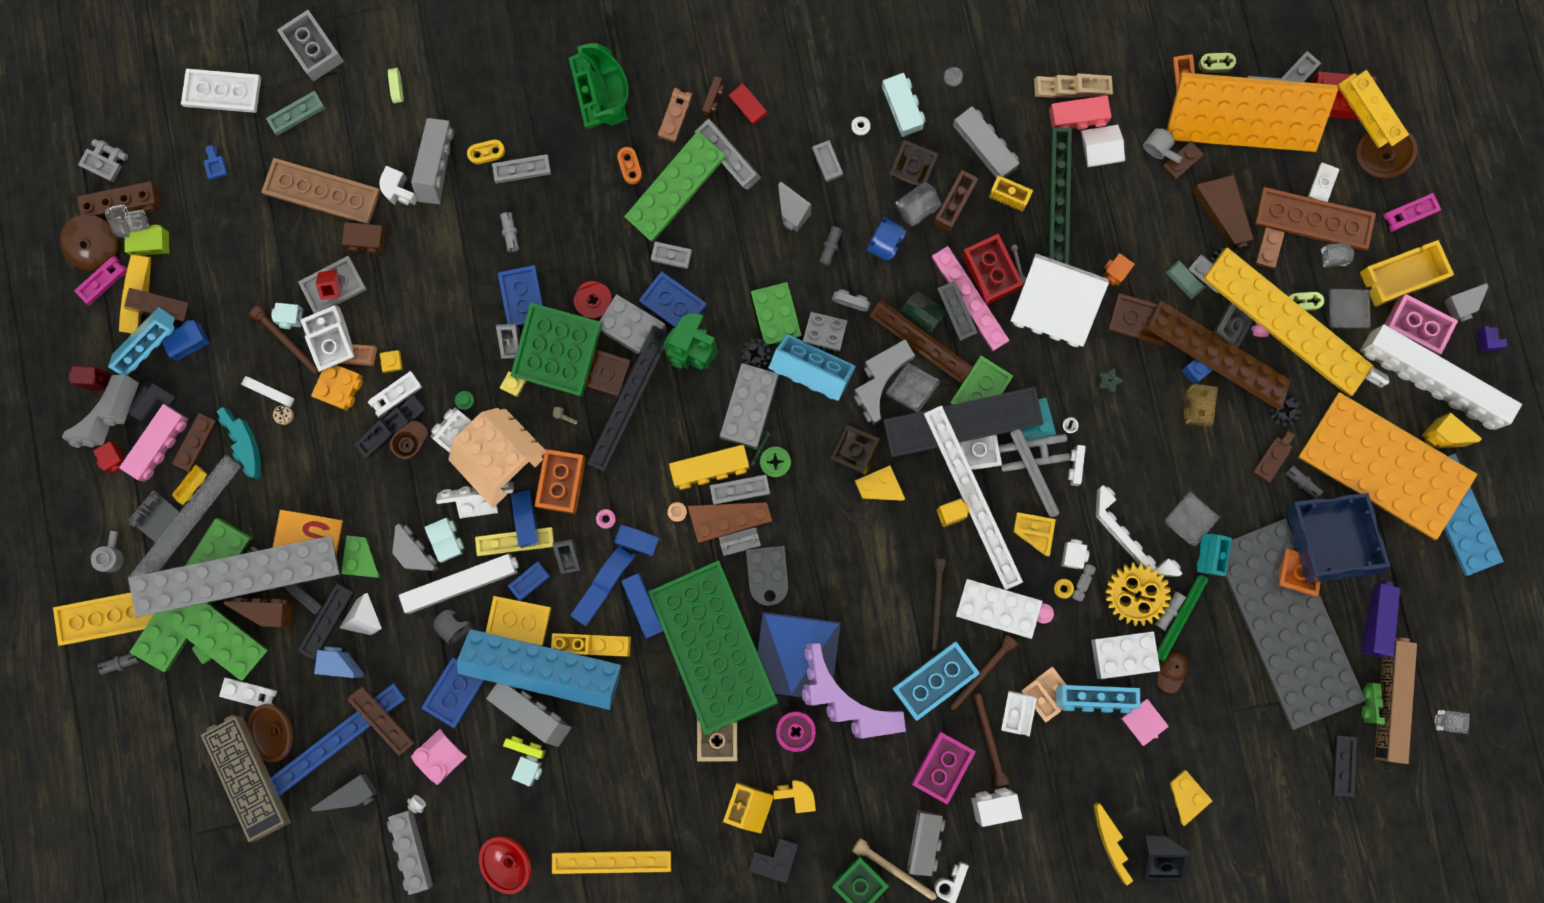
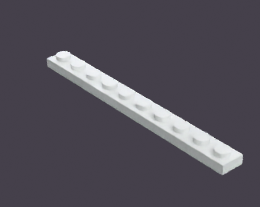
[924,405,1023,590]

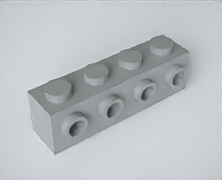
[387,810,433,895]

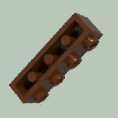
[77,181,162,220]

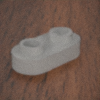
[832,289,870,311]

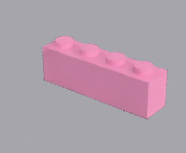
[119,404,188,482]

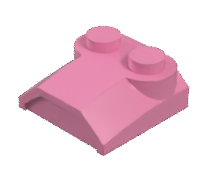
[411,729,467,785]

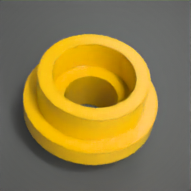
[1054,579,1074,598]

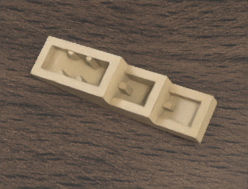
[1034,73,1113,98]

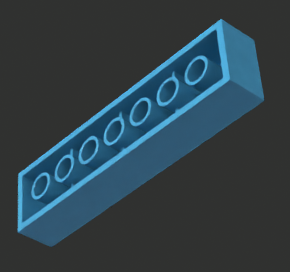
[457,629,621,710]

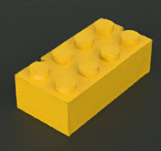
[1360,240,1454,307]

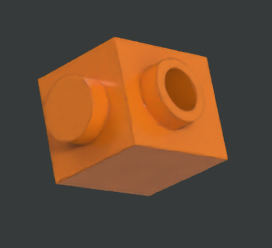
[1103,253,1135,286]

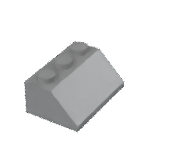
[907,810,945,876]

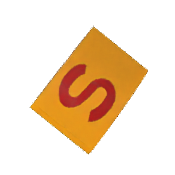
[273,510,343,556]

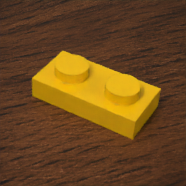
[172,465,207,505]

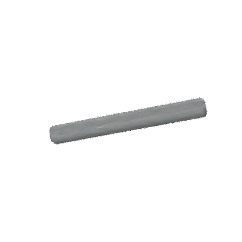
[1011,429,1059,518]

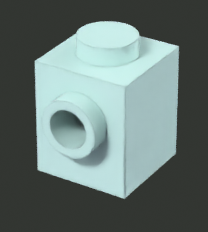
[271,303,303,329]
[512,754,543,786]

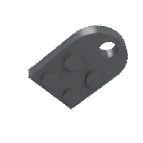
[746,546,788,606]

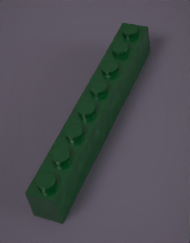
[1047,127,1072,265]

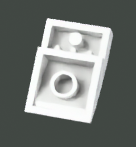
[300,305,354,372]

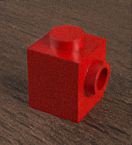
[315,269,342,300]
[93,441,125,473]

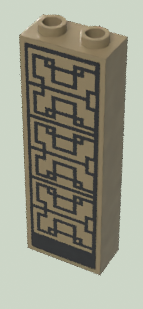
[201,715,291,842]

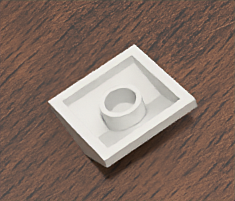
[1081,125,1125,167]
[959,435,1002,470]

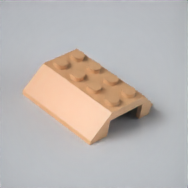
[448,408,546,508]

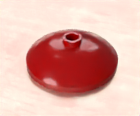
[479,836,531,894]

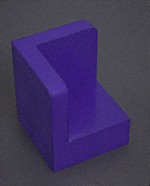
[1477,326,1508,352]

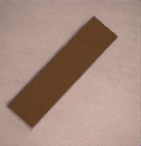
[347,685,415,756]

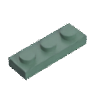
[266,91,325,136]

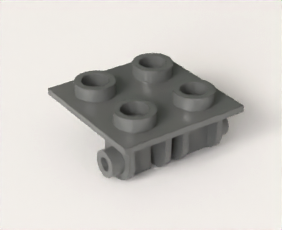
[128,490,182,543]

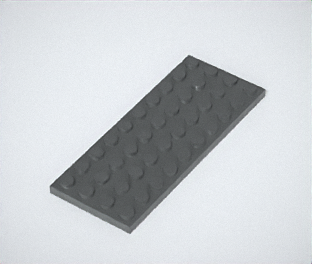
[1225,519,1366,730]

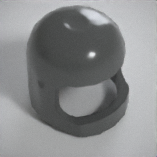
[433,610,472,645]

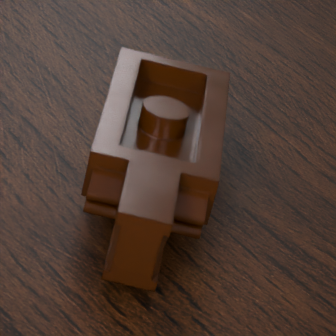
[1252,431,1295,483]

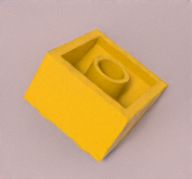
[1422,413,1482,448]

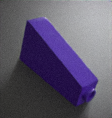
[1360,581,1400,657]

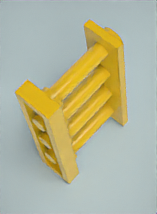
[1337,70,1409,148]

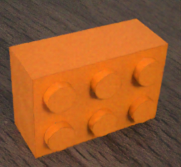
[535,449,586,514]

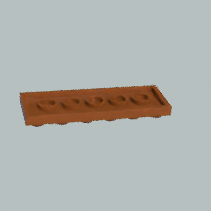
[1254,187,1376,251]

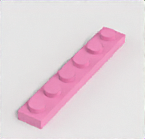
[932,246,1009,352]

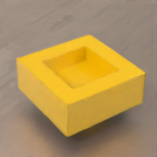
[380,350,403,373]

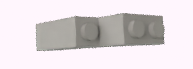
[853,340,915,425]
[62,374,139,448]

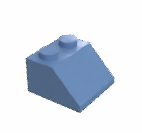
[314,647,364,678]

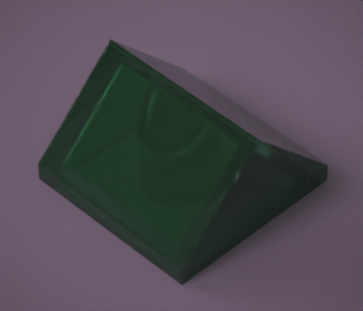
[899,288,947,335]

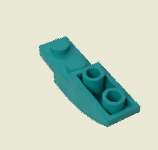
[216,407,261,480]

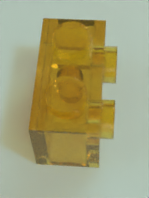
[1184,384,1218,428]

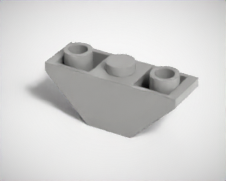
[392,524,439,571]

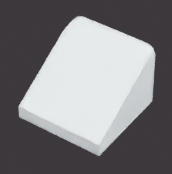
[1365,367,1389,387]

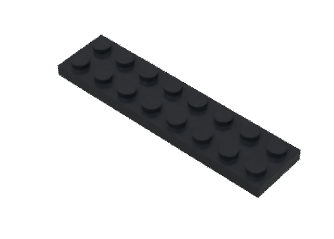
[884,387,1044,457]

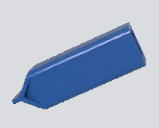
[621,573,663,638]

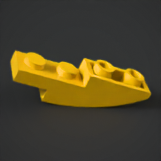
[551,633,631,657]

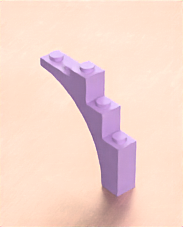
[802,643,906,738]

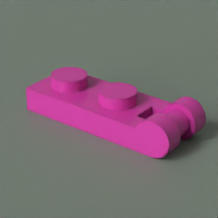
[1383,193,1441,232]
[74,256,127,306]

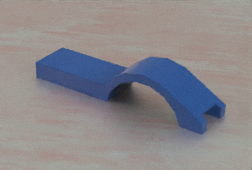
[570,545,636,627]

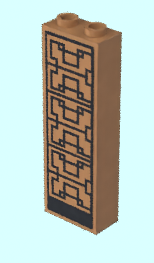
[1374,638,1417,764]

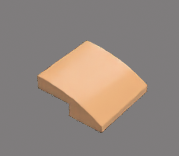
[1021,666,1066,722]

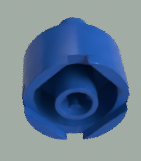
[866,217,906,261]

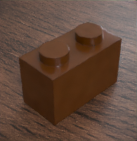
[342,222,387,254]

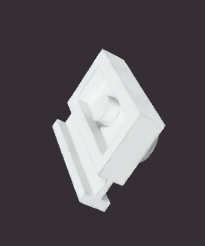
[1001,691,1037,736]

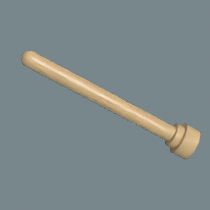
[852,838,937,900]

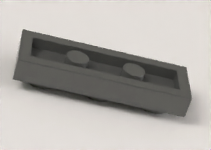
[937,281,978,341]

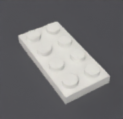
[181,69,261,113]
[956,579,1043,639]

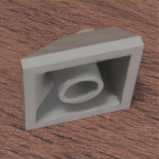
[778,182,811,231]

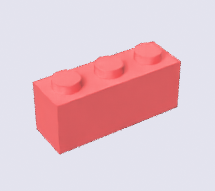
[1049,95,1111,130]

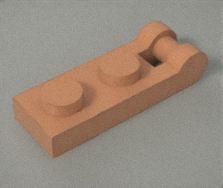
[658,88,693,143]

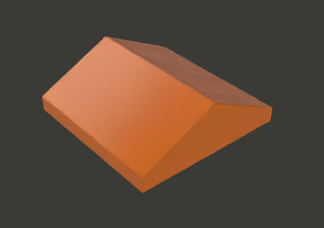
[1278,549,1321,597]

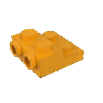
[311,365,363,411]

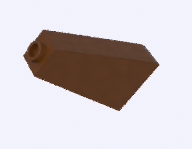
[1193,175,1253,250]

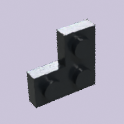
[749,838,798,883]

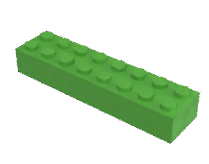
[130,518,253,672]

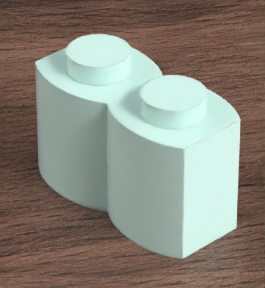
[425,518,464,563]

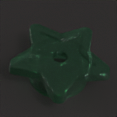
[1099,369,1123,393]

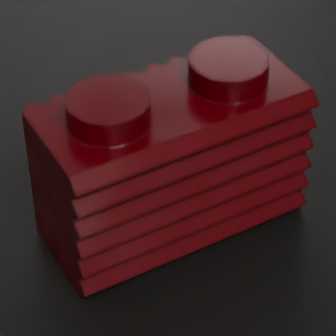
[69,365,111,391]

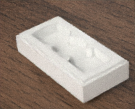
[1308,163,1339,202]

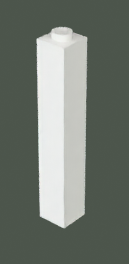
[399,554,519,614]

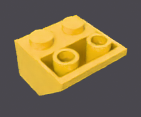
[723,782,774,833]

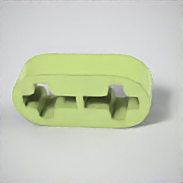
[1198,53,1236,73]
[388,68,404,103]
[1289,292,1324,311]

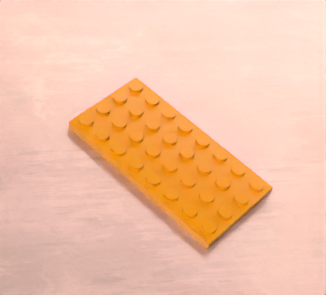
[1167,73,1338,152]
[1297,392,1477,540]

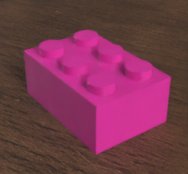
[911,731,976,805]

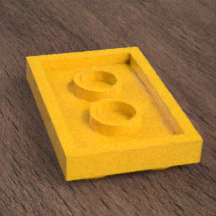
[486,596,551,646]

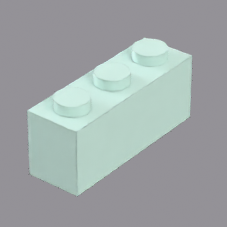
[882,73,926,137]

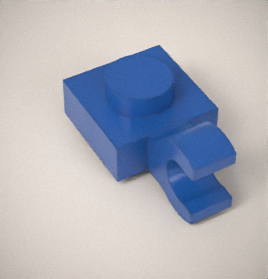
[204,145,228,180]

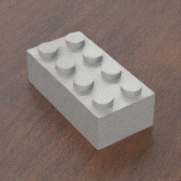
[720,364,779,450]

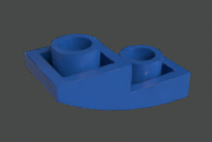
[613,525,659,557]

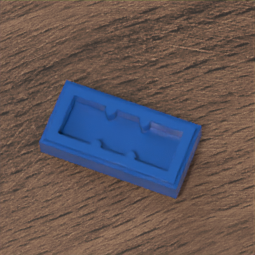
[508,561,551,601]

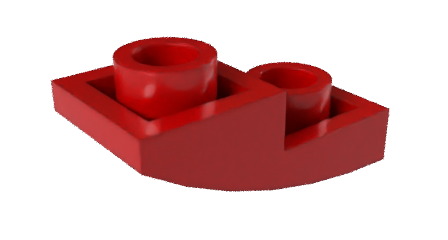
[729,83,767,125]

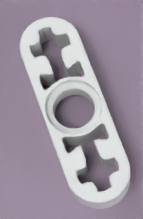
[241,376,295,408]

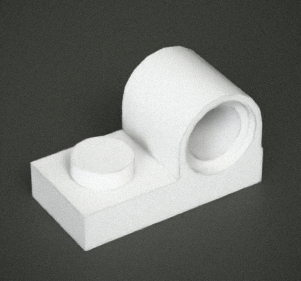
[934,861,969,903]

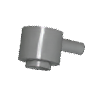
[1143,129,1183,164]
[91,531,124,573]

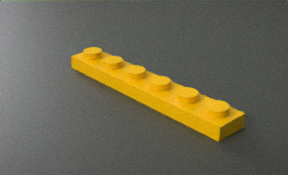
[552,851,671,874]

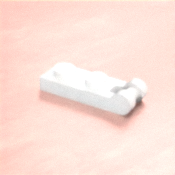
[368,371,423,418]
[219,678,277,706]

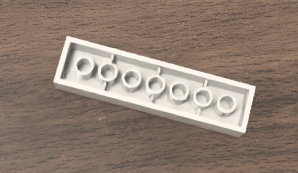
[1360,324,1522,430]

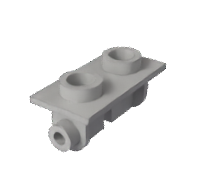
[719,527,761,556]

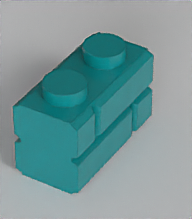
[1197,534,1232,577]

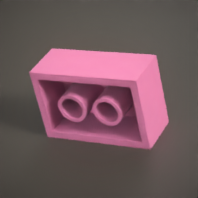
[1384,294,1458,356]

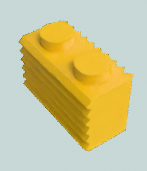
[989,175,1033,212]
[937,499,970,527]

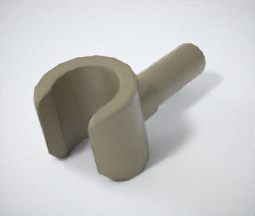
[553,407,578,425]

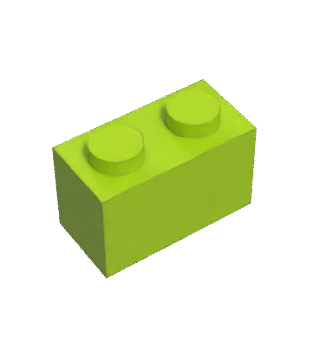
[124,225,170,256]

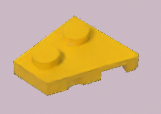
[855,466,905,501]
[1170,770,1212,826]

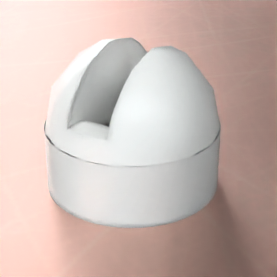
[1063,417,1078,433]

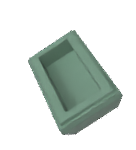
[1165,260,1205,300]

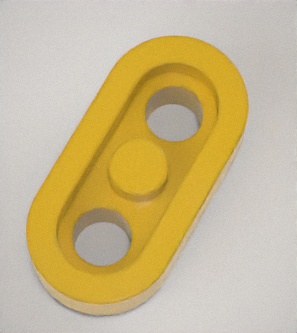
[467,140,505,164]

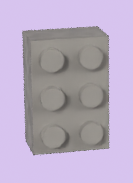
[277,10,344,82]
[599,294,667,354]

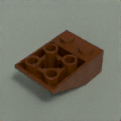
[224,598,295,628]

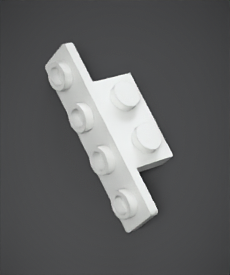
[436,482,514,518]

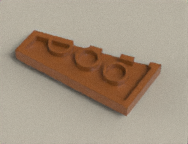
[688,503,772,543]

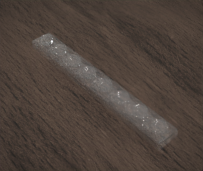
[128,455,241,578]

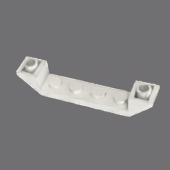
[1096,485,1182,577]

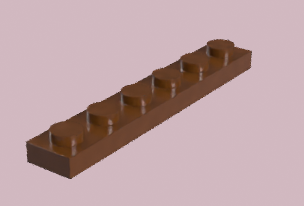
[870,300,973,383]

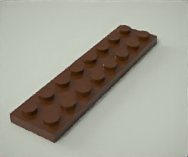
[1147,300,1291,409]

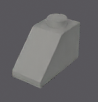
[1444,283,1488,322]

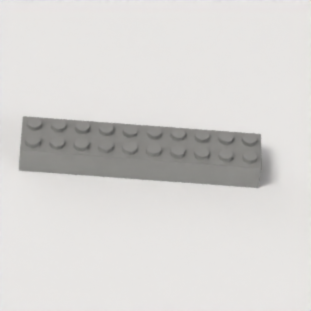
[128,536,340,617]

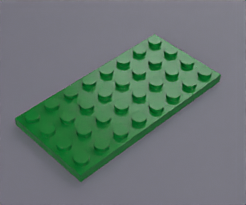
[648,560,779,735]

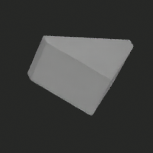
[496,324,520,359]

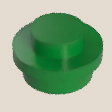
[455,391,474,410]

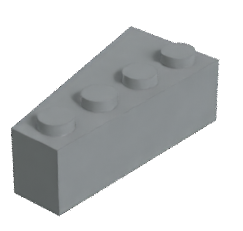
[411,118,454,204]
[486,683,572,747]

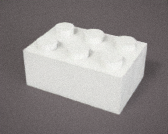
[1091,632,1160,679]
[971,787,1022,827]

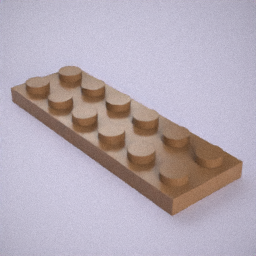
[261,158,381,224]

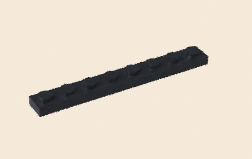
[586,325,669,471]

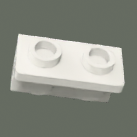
[431,407,472,453]

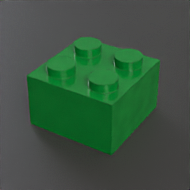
[832,856,889,903]

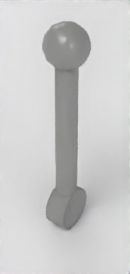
[1011,245,1026,283]

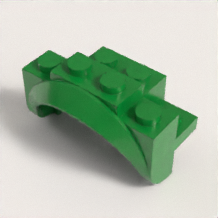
[569,43,628,129]
[663,313,718,370]

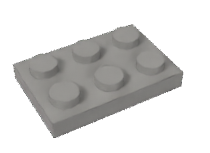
[298,256,367,314]

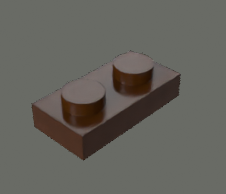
[702,76,725,118]
[1162,141,1204,181]

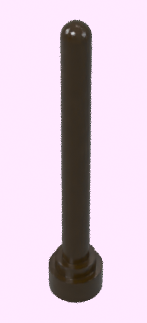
[931,558,948,652]

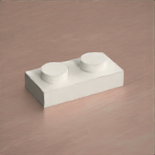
[1068,445,1085,486]

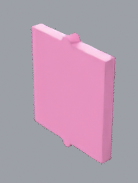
[1121,699,1169,746]

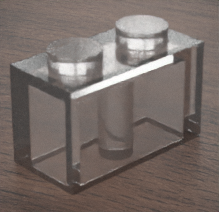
[895,182,942,226]

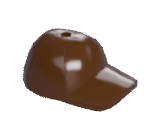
[390,421,428,459]
[1157,651,1188,693]

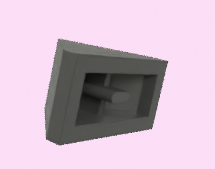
[553,539,580,574]

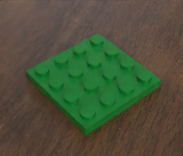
[510,302,603,396]

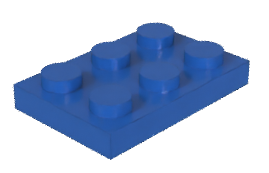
[498,265,543,327]
[639,271,707,327]
[422,657,485,728]

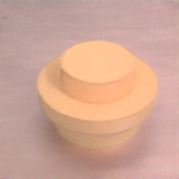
[668,502,687,522]

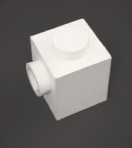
[1061,539,1089,570]

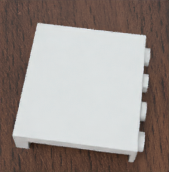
[1011,253,1109,347]

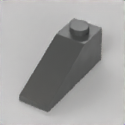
[311,774,378,812]

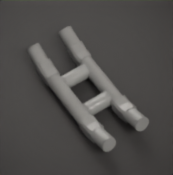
[999,434,1071,472]

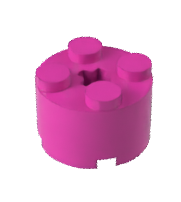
[776,711,816,752]

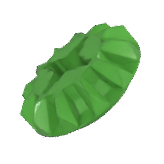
[760,447,791,477]

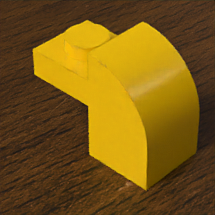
[774,780,816,813]

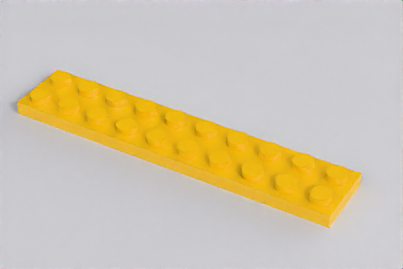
[1203,248,1373,396]

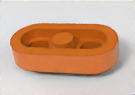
[617,147,642,185]

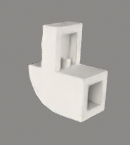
[380,166,417,205]

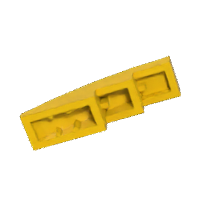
[119,254,151,333]
[1093,802,1133,885]

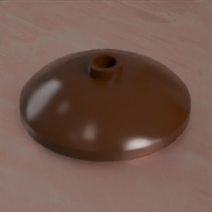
[1357,131,1417,179]
[60,214,119,271]
[247,703,293,762]

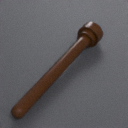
[249,305,319,374]
[950,635,1019,711]
[974,692,1010,787]

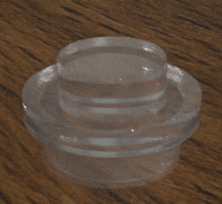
[944,67,963,86]

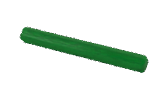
[1157,574,1208,662]

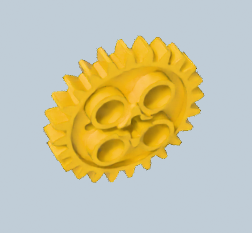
[1106,562,1171,626]

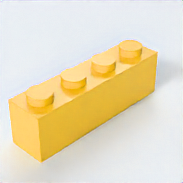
[669,445,750,490]

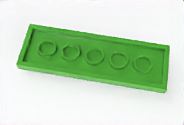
[624,131,727,242]
[156,603,268,681]

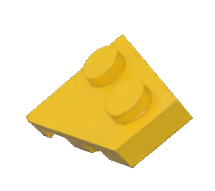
[1013,512,1056,557]

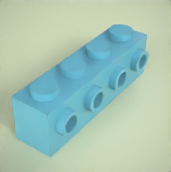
[108,307,175,375]
[1056,685,1140,713]

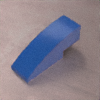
[511,490,540,549]

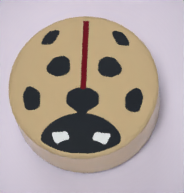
[273,405,294,425]

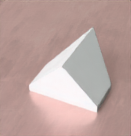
[339,593,382,635]

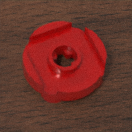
[574,281,612,320]

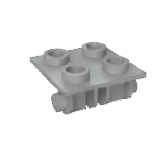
[803,312,847,353]

